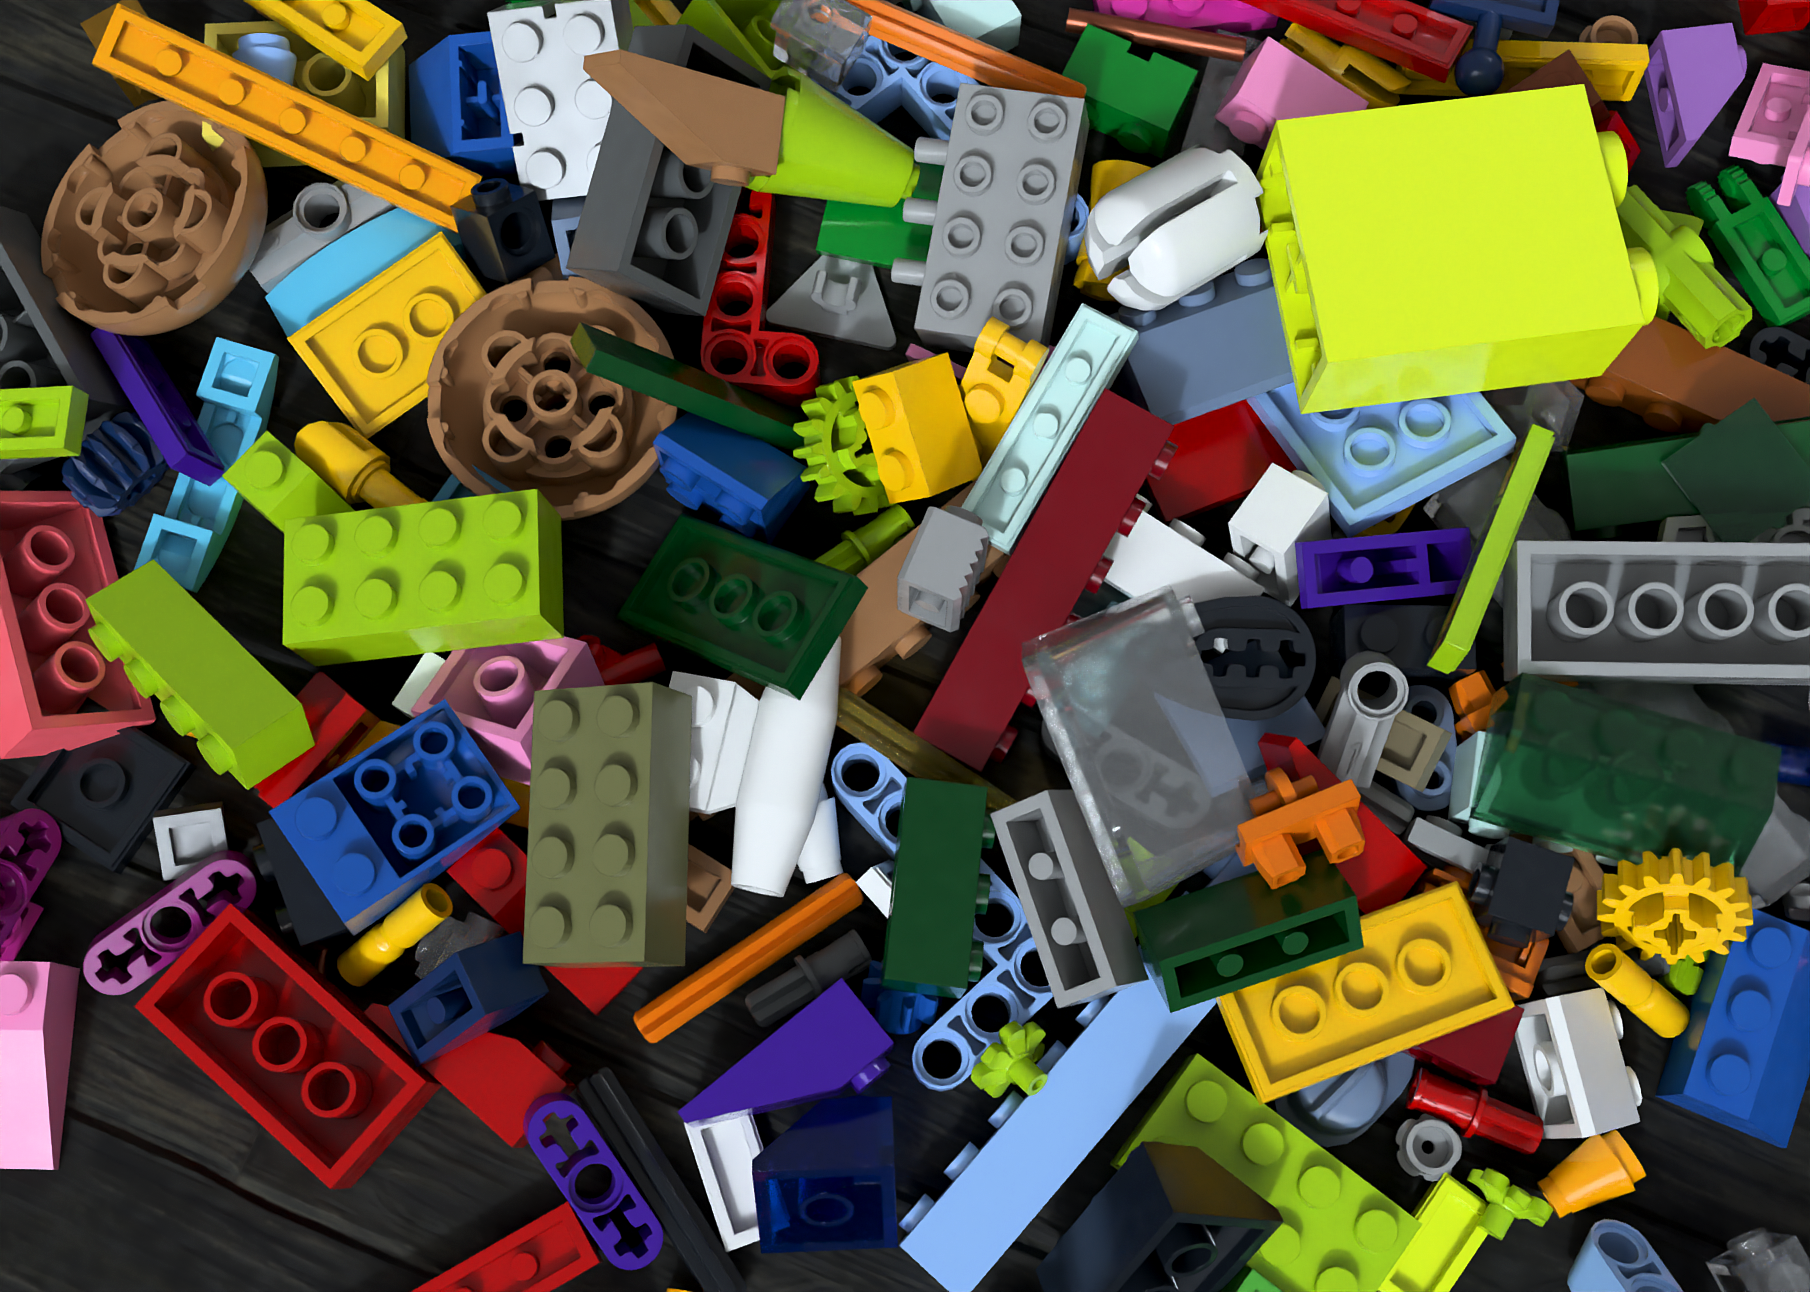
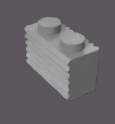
[897,505,989,632]

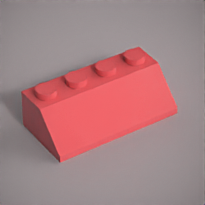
[0,491,156,759]

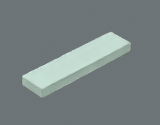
[961,303,1139,556]

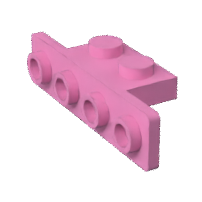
[1728,63,1810,207]

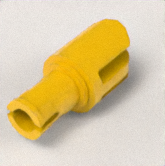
[1279,23,1412,110]
[294,421,428,509]

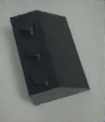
[1036,1141,1284,1292]

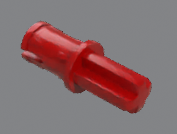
[1405,1067,1544,1155]

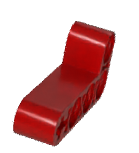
[700,187,821,407]

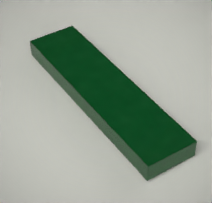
[570,322,804,452]

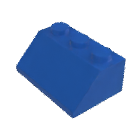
[1655,908,1810,1148]

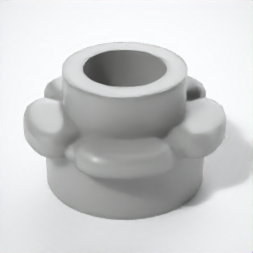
[1395,1114,1462,1181]

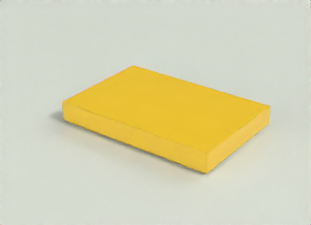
[287,231,487,439]

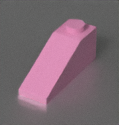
[0,961,80,1170]

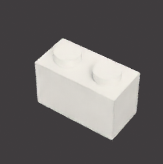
[1228,463,1332,607]

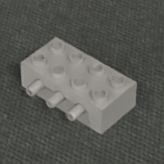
[891,83,1090,364]

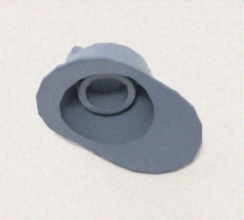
[1274,1052,1415,1147]

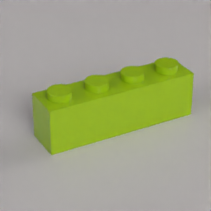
[85,559,315,790]

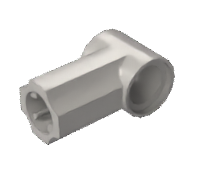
[1316,650,1409,789]

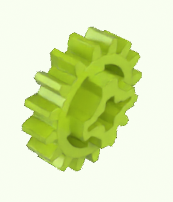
[793,376,896,516]

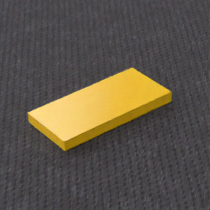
[1215,881,1515,1105]

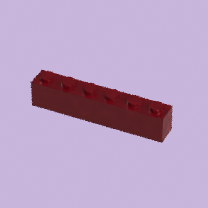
[912,388,1179,772]

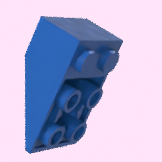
[269,699,520,936]

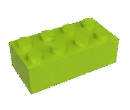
[283,489,564,666]
[1110,1053,1422,1292]

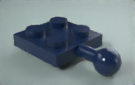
[1428,0,1560,97]

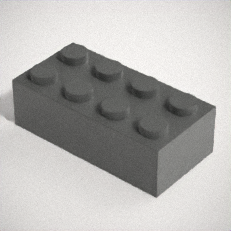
[566,24,772,316]

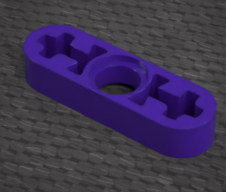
[523,1092,663,1270]

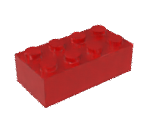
[134,903,442,1189]

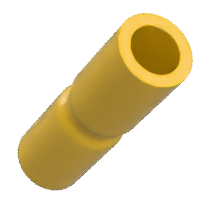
[337,883,453,987]
[1585,943,1690,1038]

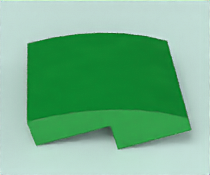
[816,159,944,270]

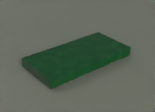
[616,513,868,701]

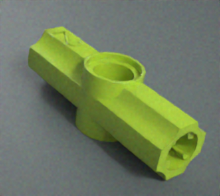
[1616,185,1752,349]

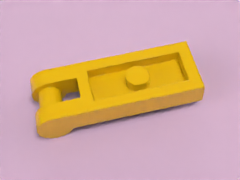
[959,316,1049,481]

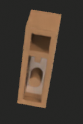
[583,49,785,187]

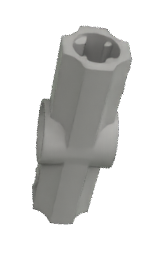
[249,180,398,293]

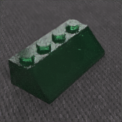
[1469,672,1782,877]

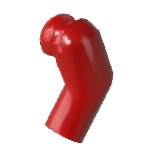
[576,635,667,686]

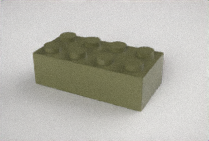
[523,682,692,968]

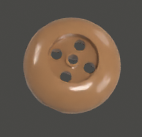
[41,100,268,336]
[426,276,680,521]

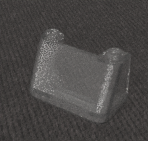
[1021,584,1269,908]

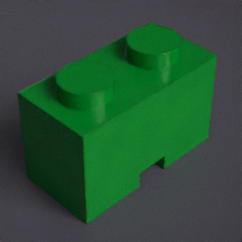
[1062,24,1198,158]

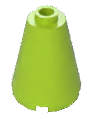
[746,66,920,208]

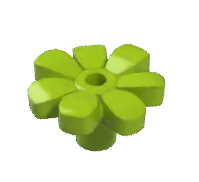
[971,1020,1048,1098]
[1467,1167,1554,1240]

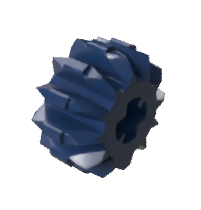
[61,412,170,517]

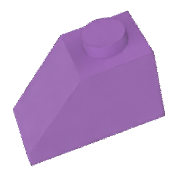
[1644,23,1747,168]

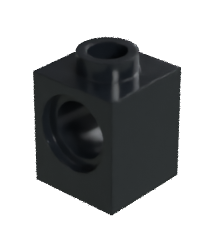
[450,178,555,284]

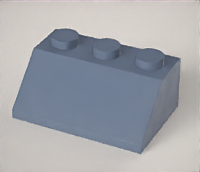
[1108,258,1294,425]

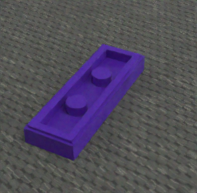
[90,328,225,486]

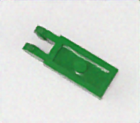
[1685,165,1810,328]

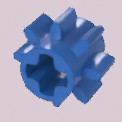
[860,960,942,1035]

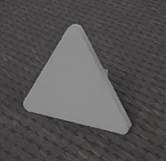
[766,255,896,351]

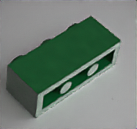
[880,777,997,999]
[1133,849,1364,1013]

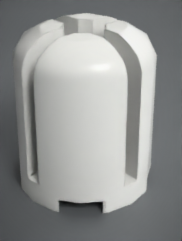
[1083,144,1268,311]

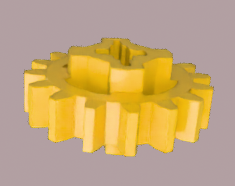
[1596,848,1753,965]

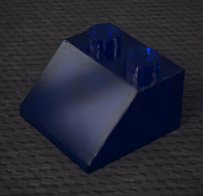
[752,1095,898,1254]

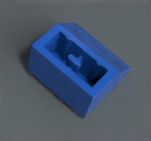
[409,31,523,178]
[653,412,810,545]

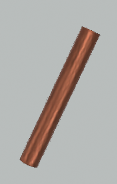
[1065,8,1247,63]

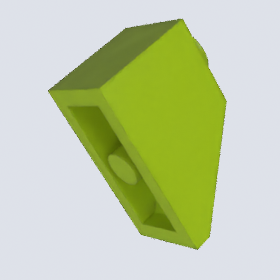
[222,430,355,534]

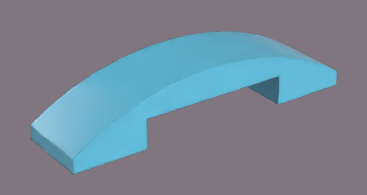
[265,208,467,337]
[134,337,279,593]

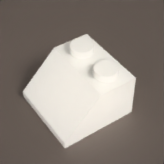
[1515,987,1642,1139]

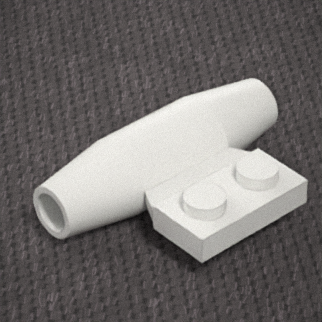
[669,636,841,897]

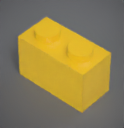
[852,352,983,504]

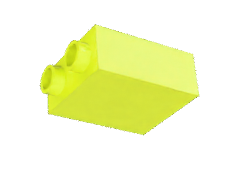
[1256,84,1659,414]

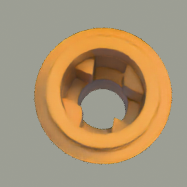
[1537,1129,1646,1218]

